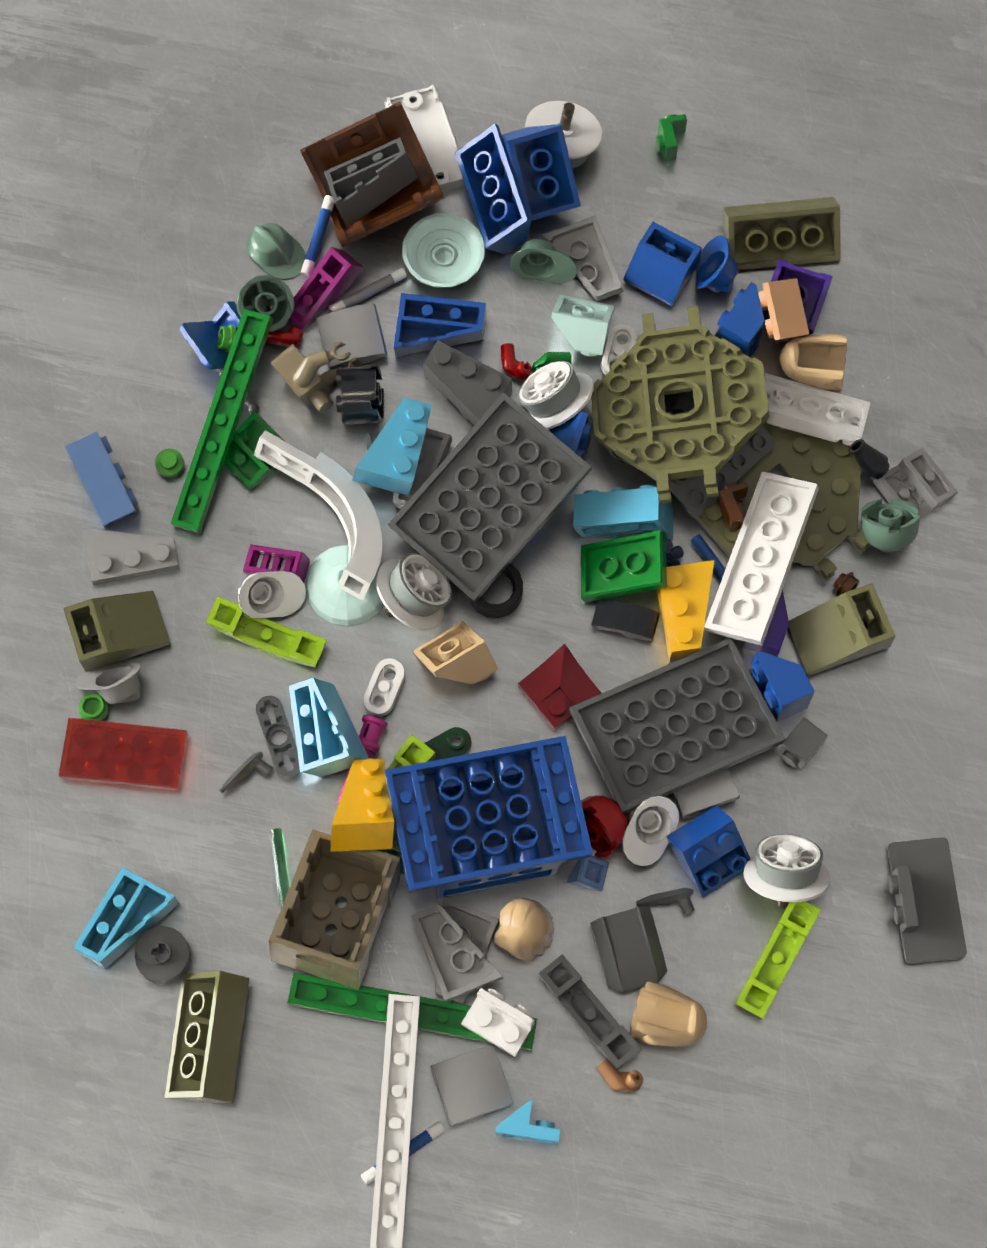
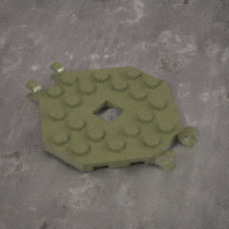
[591,306,770,504]
[693,420,870,582]

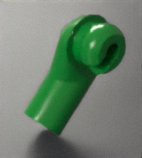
[532,352,572,373]

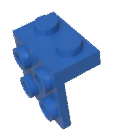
[180,301,241,370]

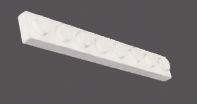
[370,994,420,1248]

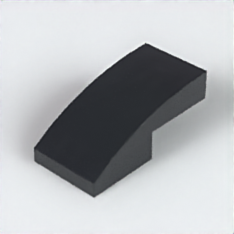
[591,599,660,641]

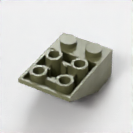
[788,583,896,676]
[63,591,170,672]

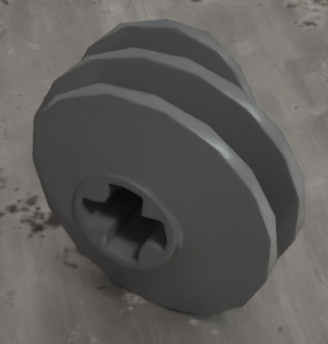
[135,926,191,984]

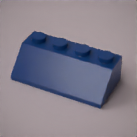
[455,124,531,255]

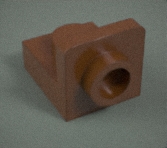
[717,482,748,532]

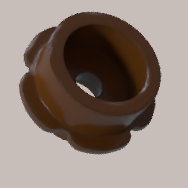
[833,572,859,597]

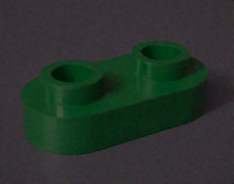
[424,727,472,761]

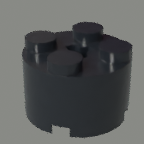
[336,365,384,425]

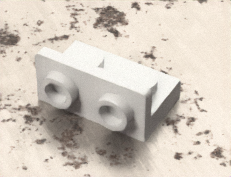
[461,988,535,1057]

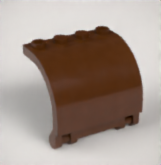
[300,101,445,247]

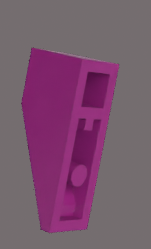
[288,247,364,332]

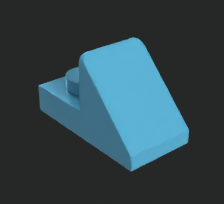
[496,1099,561,1145]

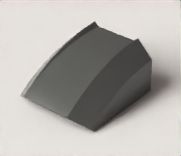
[590,906,667,992]

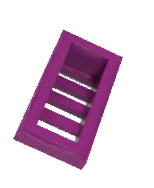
[243,544,310,583]

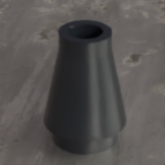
[849,439,890,480]

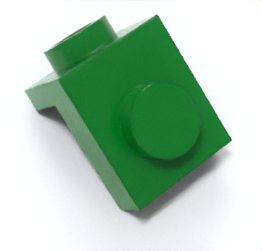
[656,114,687,162]

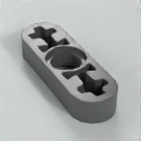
[256,696,301,780]

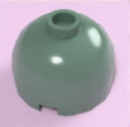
[236,275,294,331]
[861,499,920,553]

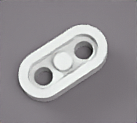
[601,324,637,375]
[364,658,405,717]

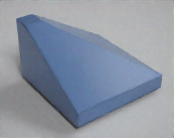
[567,856,609,891]

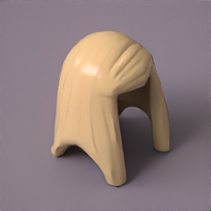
[779,334,847,391]
[493,898,554,962]
[629,981,707,1047]

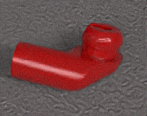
[265,327,303,347]
[500,343,532,380]

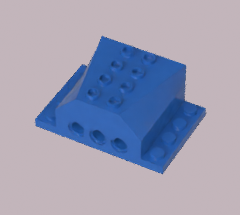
[384,736,593,899]

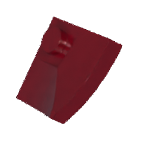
[518,644,601,731]

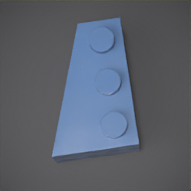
[65,432,138,527]

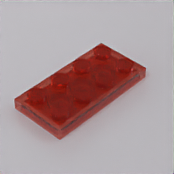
[58,718,188,791]

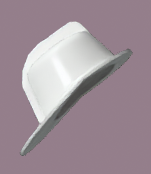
[238,571,306,618]
[622,796,679,866]

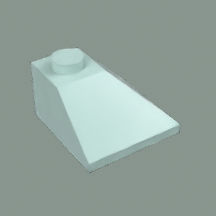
[551,295,615,356]

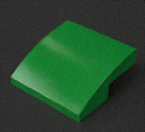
[224,411,286,490]

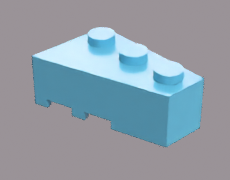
[573,485,674,540]
[73,867,180,969]

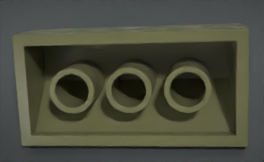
[723,197,841,270]
[164,971,249,1103]

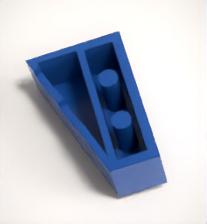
[393,293,487,357]

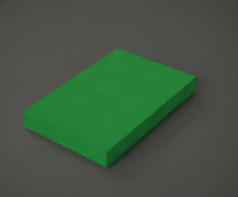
[581,530,667,602]

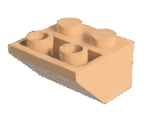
[758,278,809,344]

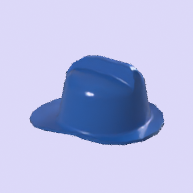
[696,236,738,293]

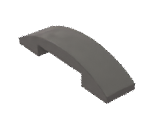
[538,954,642,1070]

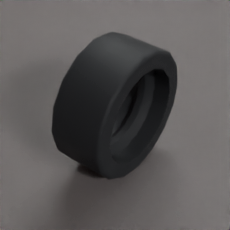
[468,563,523,618]

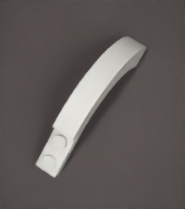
[254,430,383,601]

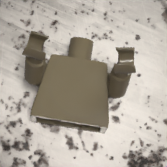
[270,342,361,413]

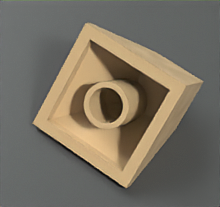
[413,621,498,685]

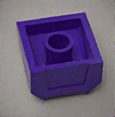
[762,259,833,335]

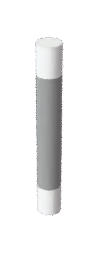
[329,268,407,312]

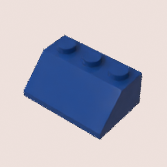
[502,124,581,221]

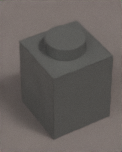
[779,717,828,770]

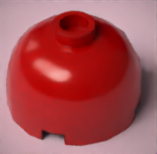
[581,795,628,858]

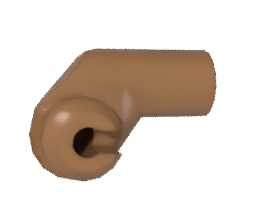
[597,1059,643,1093]

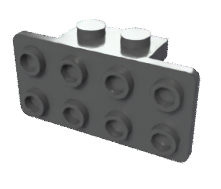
[669,425,775,517]
[887,837,967,964]

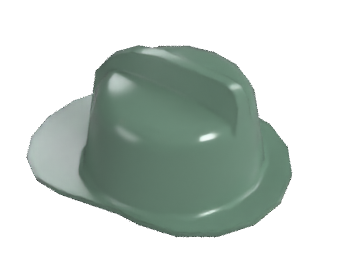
[246,223,306,280]
[510,238,577,284]

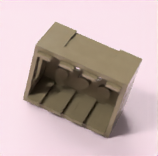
[269,829,400,990]

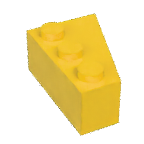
[656,560,714,663]
[330,758,394,852]

